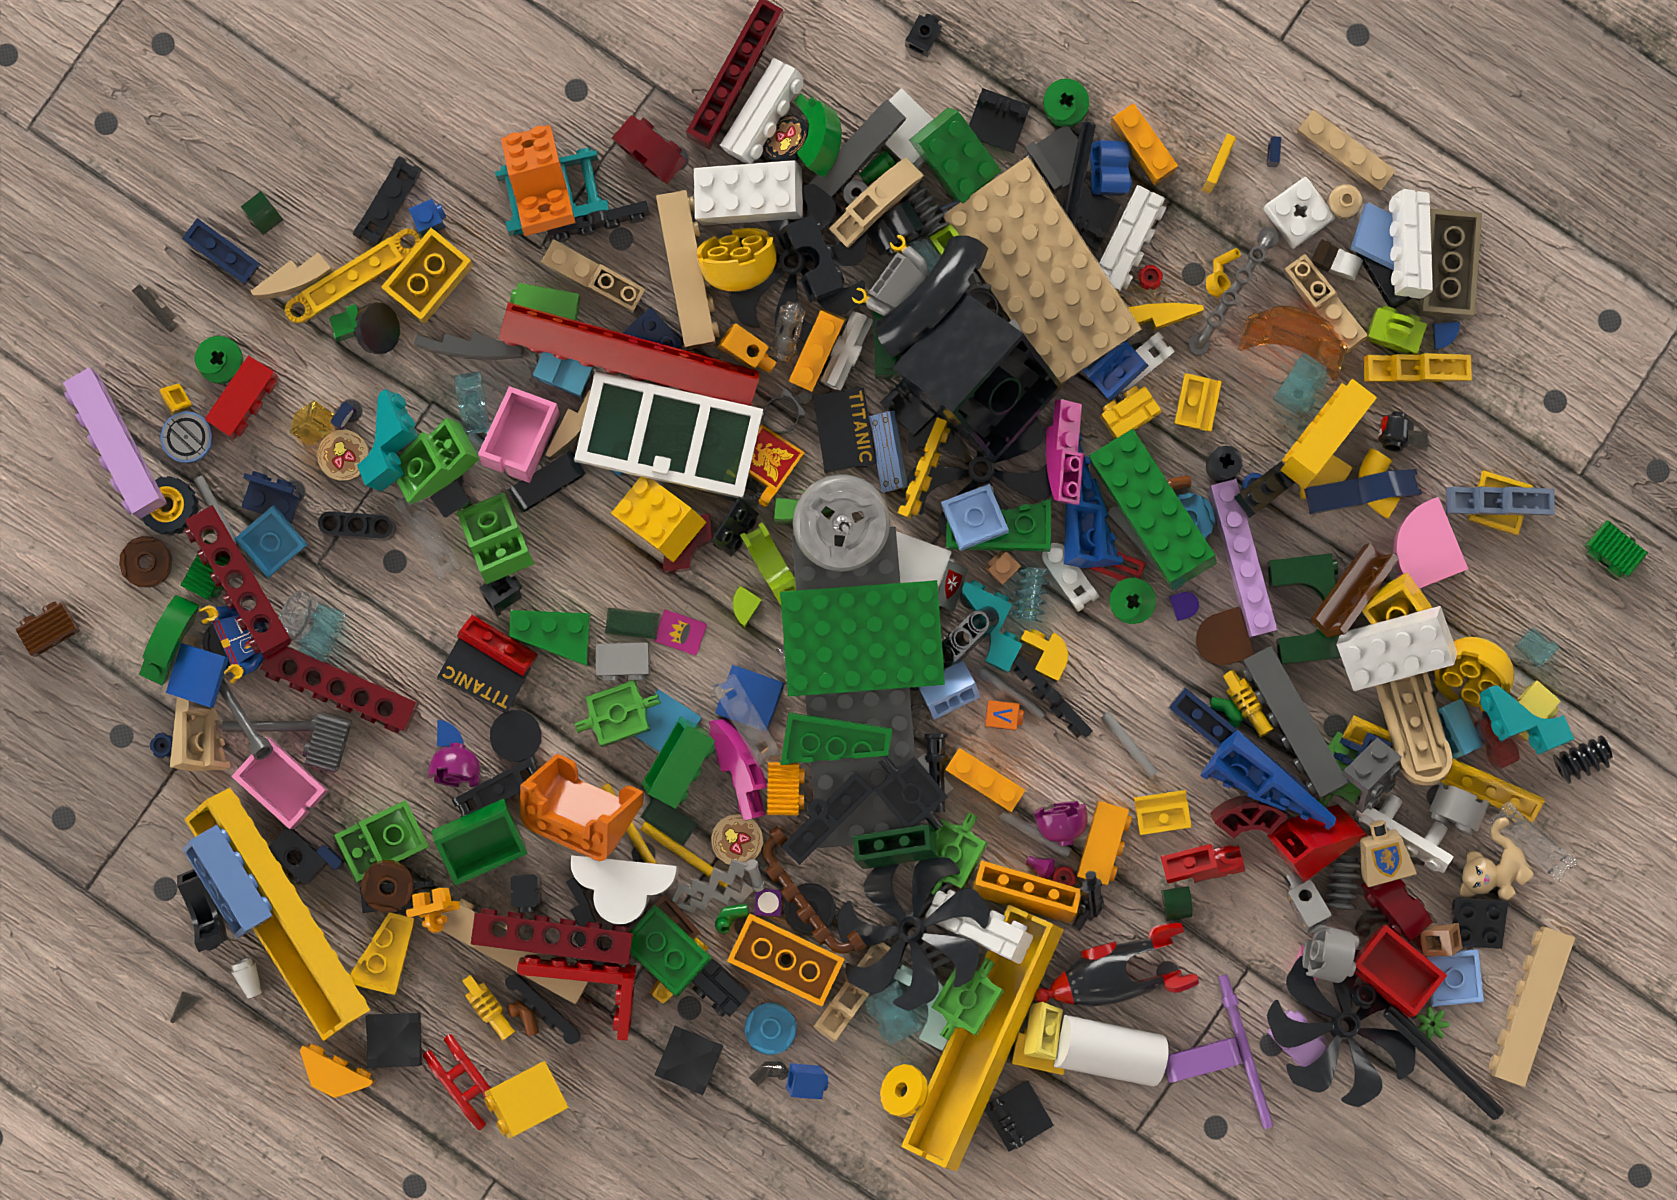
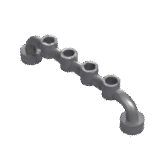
[1188,227,1279,356]

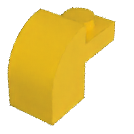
[1020,628,1068,682]

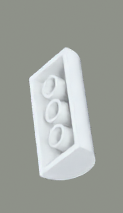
[1054,1015,1168,1087]

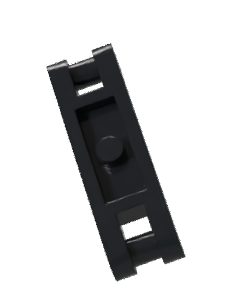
[353,156,422,247]
[452,756,538,817]
[505,974,581,1044]

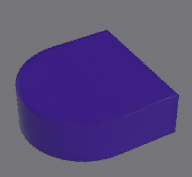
[1169,592,1199,622]

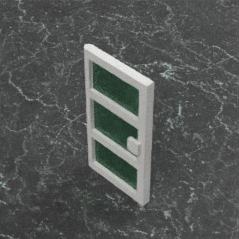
[574,371,764,499]

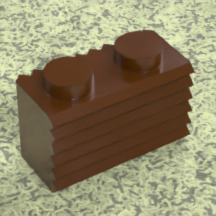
[15,601,80,657]

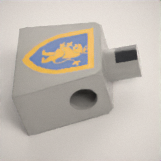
[1284,872,1332,935]

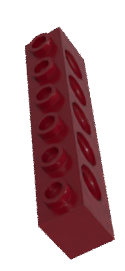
[686,0,783,150]
[184,505,292,658]
[260,646,419,734]
[470,908,634,965]

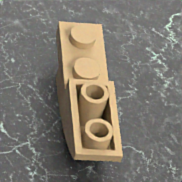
[829,157,924,248]
[540,239,645,312]
[1284,254,1368,353]

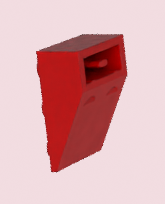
[1267,804,1367,883]

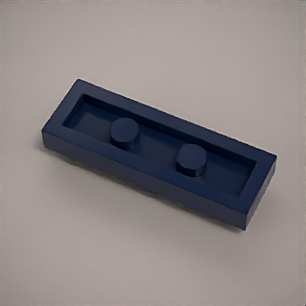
[182,218,261,285]

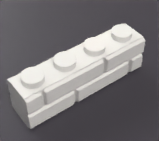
[720,58,804,164]
[1099,185,1167,293]
[1389,189,1433,299]
[925,890,1033,964]

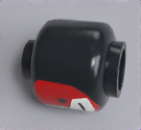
[1378,411,1414,452]

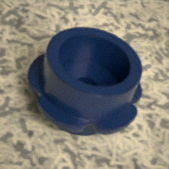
[150,733,173,759]

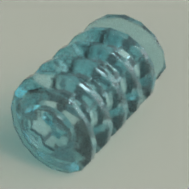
[1012,567,1051,623]

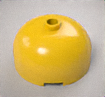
[697,228,776,291]
[1434,637,1515,711]

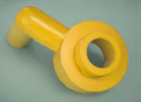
[1206,248,1241,298]

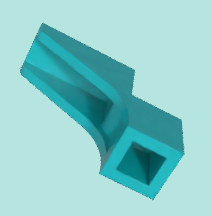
[357,389,418,492]
[962,580,1022,673]
[1479,685,1574,755]

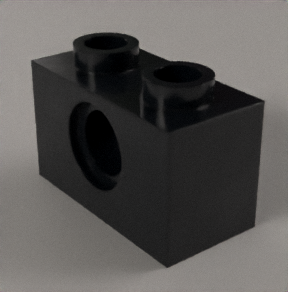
[269,827,328,885]

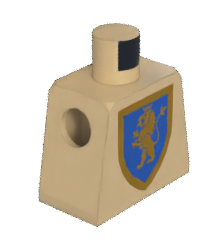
[1360,820,1417,887]

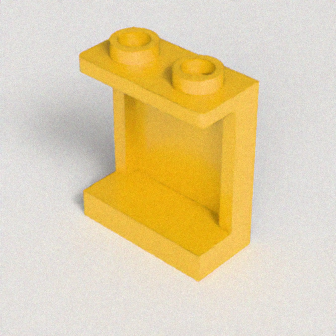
[484,1061,569,1139]

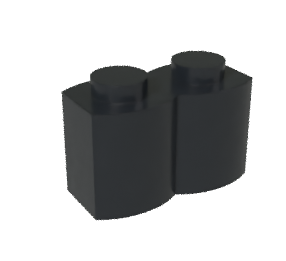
[867,201,925,257]

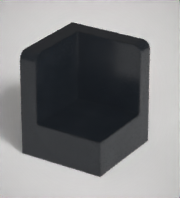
[430,480,473,518]

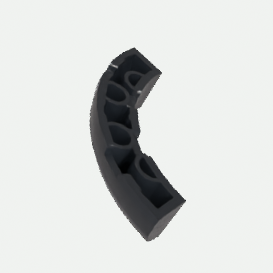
[876,236,988,358]

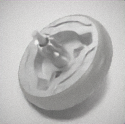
[793,474,890,572]

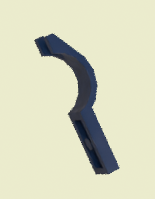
[1304,469,1422,515]

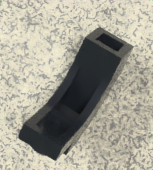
[177,869,227,952]

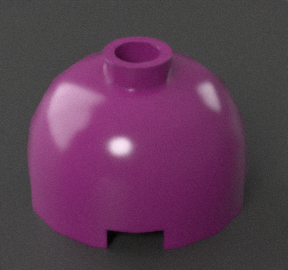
[427,743,481,787]
[1034,801,1088,846]

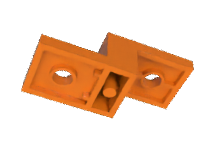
[501,125,575,236]

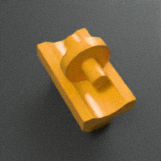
[406,888,460,933]

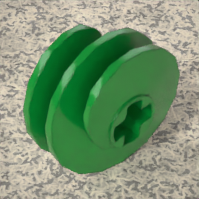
[1043,79,1089,127]
[194,336,244,384]
[1109,577,1156,624]

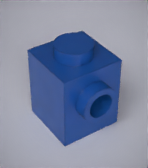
[409,199,447,238]
[786,1063,828,1100]

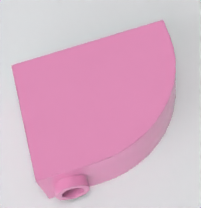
[1393,497,1468,589]

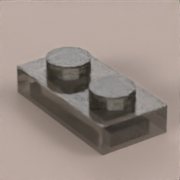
[132,284,178,332]

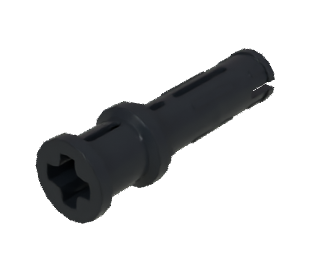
[924,733,948,812]

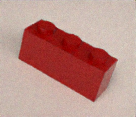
[205,355,278,439]

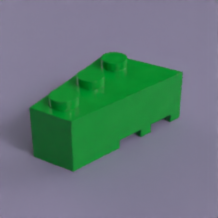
[509,610,591,667]

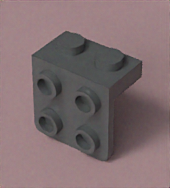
[1023,126,1092,194]
[1342,737,1402,813]

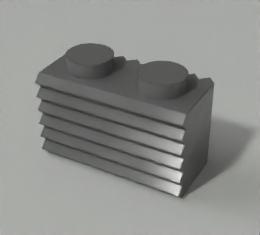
[303,712,352,773]

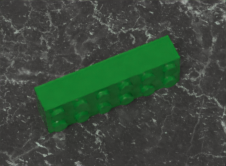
[1088,429,1217,591]

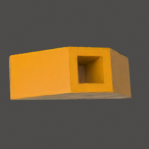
[300,1043,376,1098]

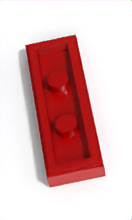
[457,615,538,676]

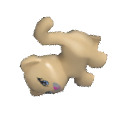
[1459,817,1534,901]

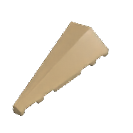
[170,635,230,771]

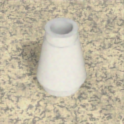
[231,957,262,999]

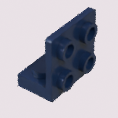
[241,471,302,524]

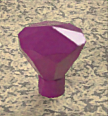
[1026,856,1055,879]

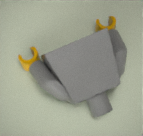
[852,235,929,316]

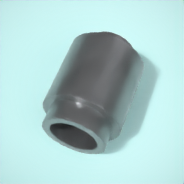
[843,181,868,207]

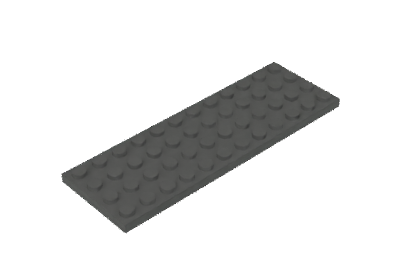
[791,527,921,848]

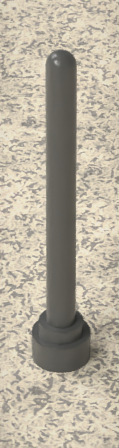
[219,679,273,760]

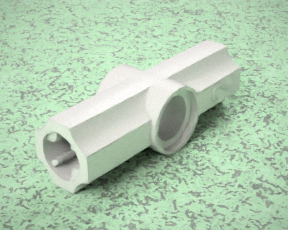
[821,311,873,391]

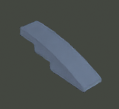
[1446,487,1555,515]

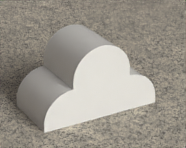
[571,855,679,924]

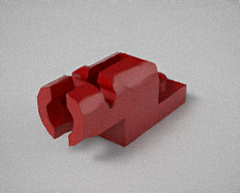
[1160,844,1245,884]

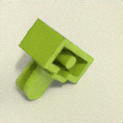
[1365,306,1427,355]

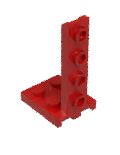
[517,955,637,1041]

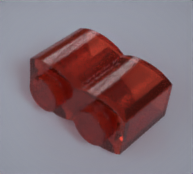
[1474,716,1520,769]

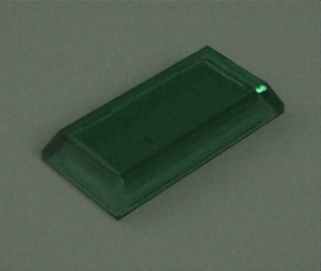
[605,608,660,639]
[640,797,698,846]

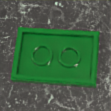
[629,904,713,997]

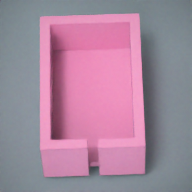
[478,386,560,483]
[231,737,329,830]

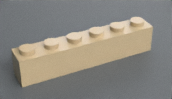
[656,190,720,350]
[442,898,589,1004]
[1489,927,1575,1087]

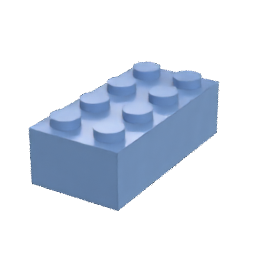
[182,825,272,939]

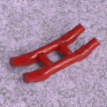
[423,1034,492,1130]

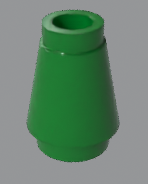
[859,150,897,185]

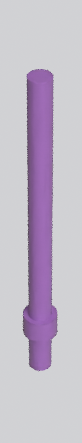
[1218,974,1273,1129]

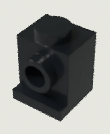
[905,13,942,58]
[479,575,523,617]

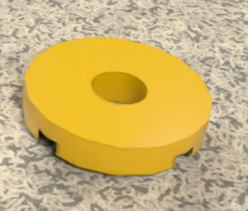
[880,1064,928,1118]

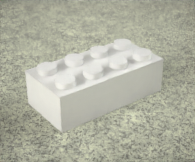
[694,160,803,226]
[1336,606,1457,691]

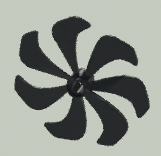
[726,184,867,341]
[906,416,1052,536]
[837,857,990,1011]
[1266,950,1417,1107]

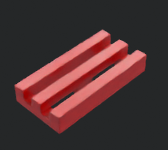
[1088,551,1146,581]

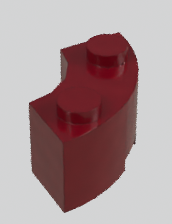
[612,115,687,184]
[663,513,713,574]
[1210,795,1288,839]
[1361,879,1433,942]

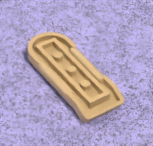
[1375,672,1452,786]

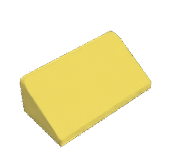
[1024,1002,1063,1060]

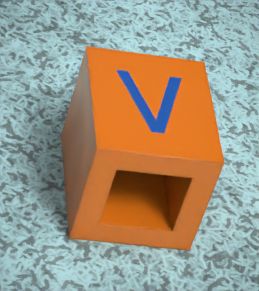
[984,700,1024,731]

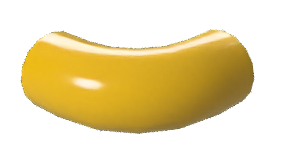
[1358,448,1401,519]

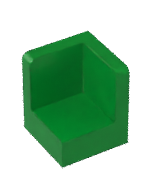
[329,304,359,342]

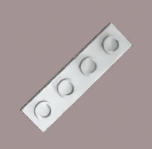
[1353,794,1454,873]

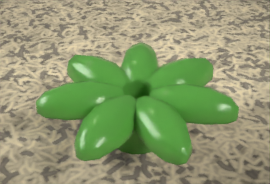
[1417,1007,1450,1040]

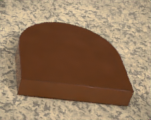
[1196,607,1255,666]

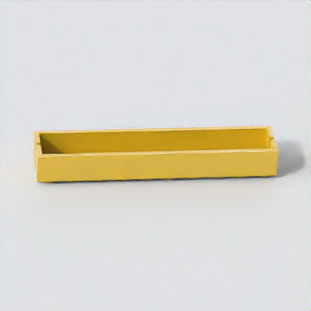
[184,787,370,1041]
[901,904,1064,1172]

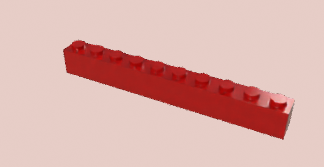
[498,302,759,406]

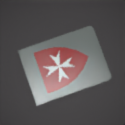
[938,560,968,611]

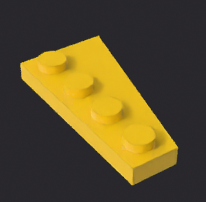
[898,417,951,520]

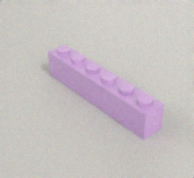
[63,367,167,519]
[1208,479,1277,638]

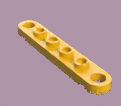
[285,228,421,324]

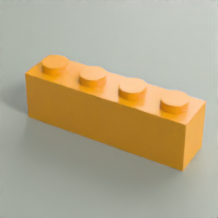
[972,860,1081,924]

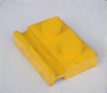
[1173,373,1222,432]
[1133,790,1192,835]

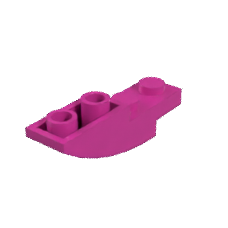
[1046,399,1084,505]
[709,718,768,821]

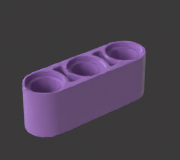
[1165,1037,1242,1083]

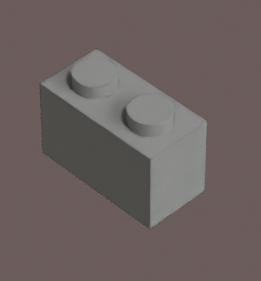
[596,643,650,681]

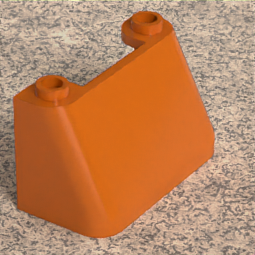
[520,753,644,861]

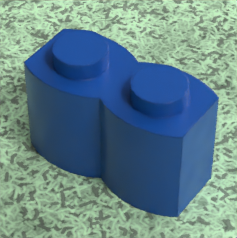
[1090,140,1132,196]

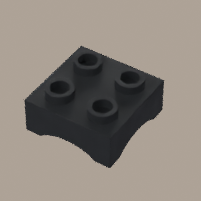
[365,1012,422,1068]
[654,1025,724,1095]

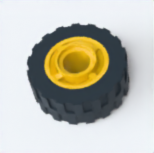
[141,476,199,536]

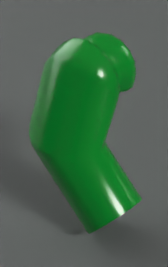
[1209,697,1244,728]
[714,903,748,934]

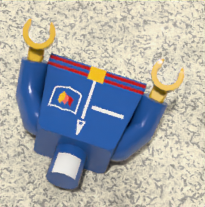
[199,605,269,684]

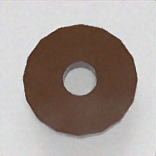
[119,536,172,588]
[361,860,414,913]

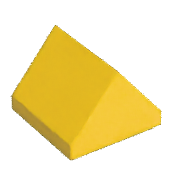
[159,383,192,416]

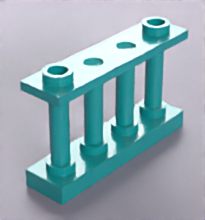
[495,148,609,236]

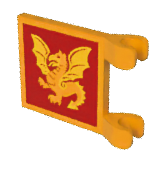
[724,424,805,508]

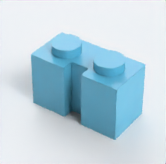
[533,352,594,399]

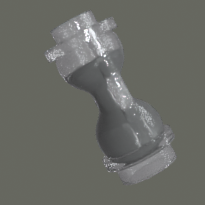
[770,302,805,362]

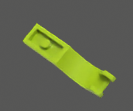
[740,522,796,606]

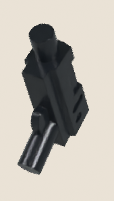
[1071,871,1104,931]

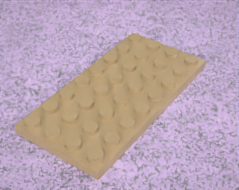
[944,156,1142,384]

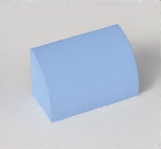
[918,661,981,720]

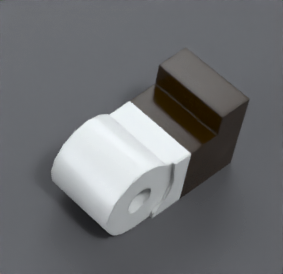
[1311,239,1363,280]

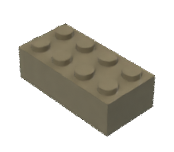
[1418,208,1482,320]

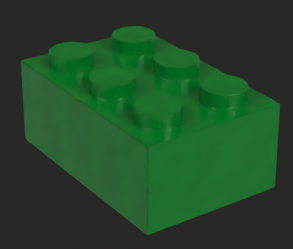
[909,107,1002,204]
[641,716,715,809]
[432,799,528,886]

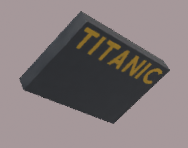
[813,388,876,473]
[437,638,531,714]

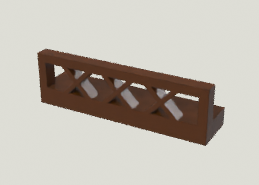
[1310,544,1399,638]

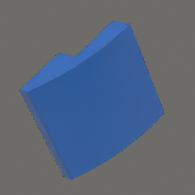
[1082,341,1149,401]
[166,643,229,708]
[715,665,785,732]

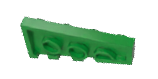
[946,499,1051,552]
[780,712,892,765]

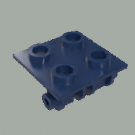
[623,306,684,349]

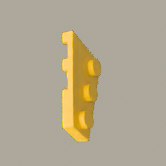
[350,912,416,995]

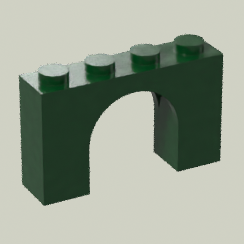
[1267,553,1341,665]

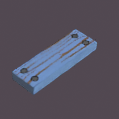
[869,411,908,493]

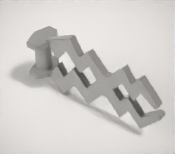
[672,859,766,914]

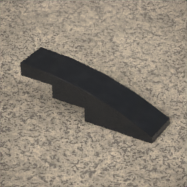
[566,877,605,984]

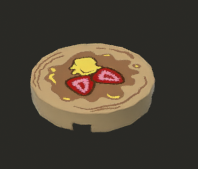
[317,430,369,481]
[711,814,763,865]

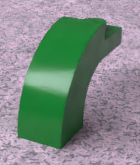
[794,93,842,178]
[139,595,200,686]

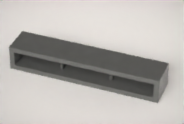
[1241,646,1348,800]

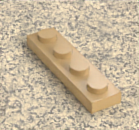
[1297,110,1396,193]

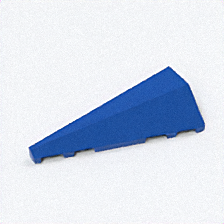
[1064,435,1123,569]
[1201,730,1336,829]

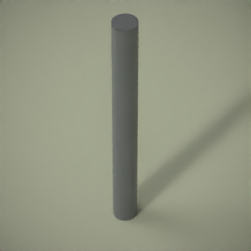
[222,721,312,732]

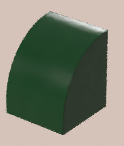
[240,191,284,235]
[1161,886,1192,921]

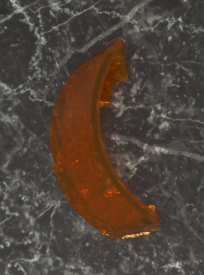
[1237,306,1348,381]

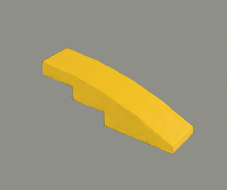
[1128,303,1205,331]
[1363,353,1472,382]

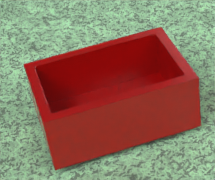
[1353,925,1447,1018]

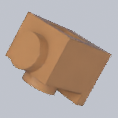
[983,551,1021,587]
[1418,923,1462,956]

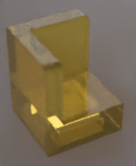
[290,400,334,445]

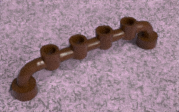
[763,826,867,954]

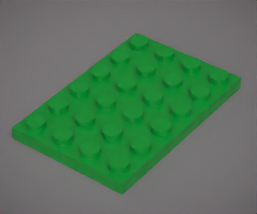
[780,580,945,697]

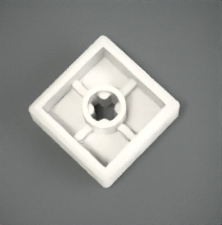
[1264,177,1335,249]

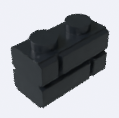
[510,875,542,913]
[692,958,751,1017]

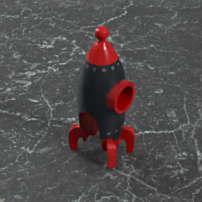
[1035,922,1199,1007]

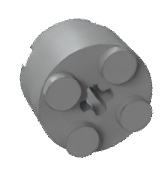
[1428,783,1490,836]
[1303,924,1359,983]

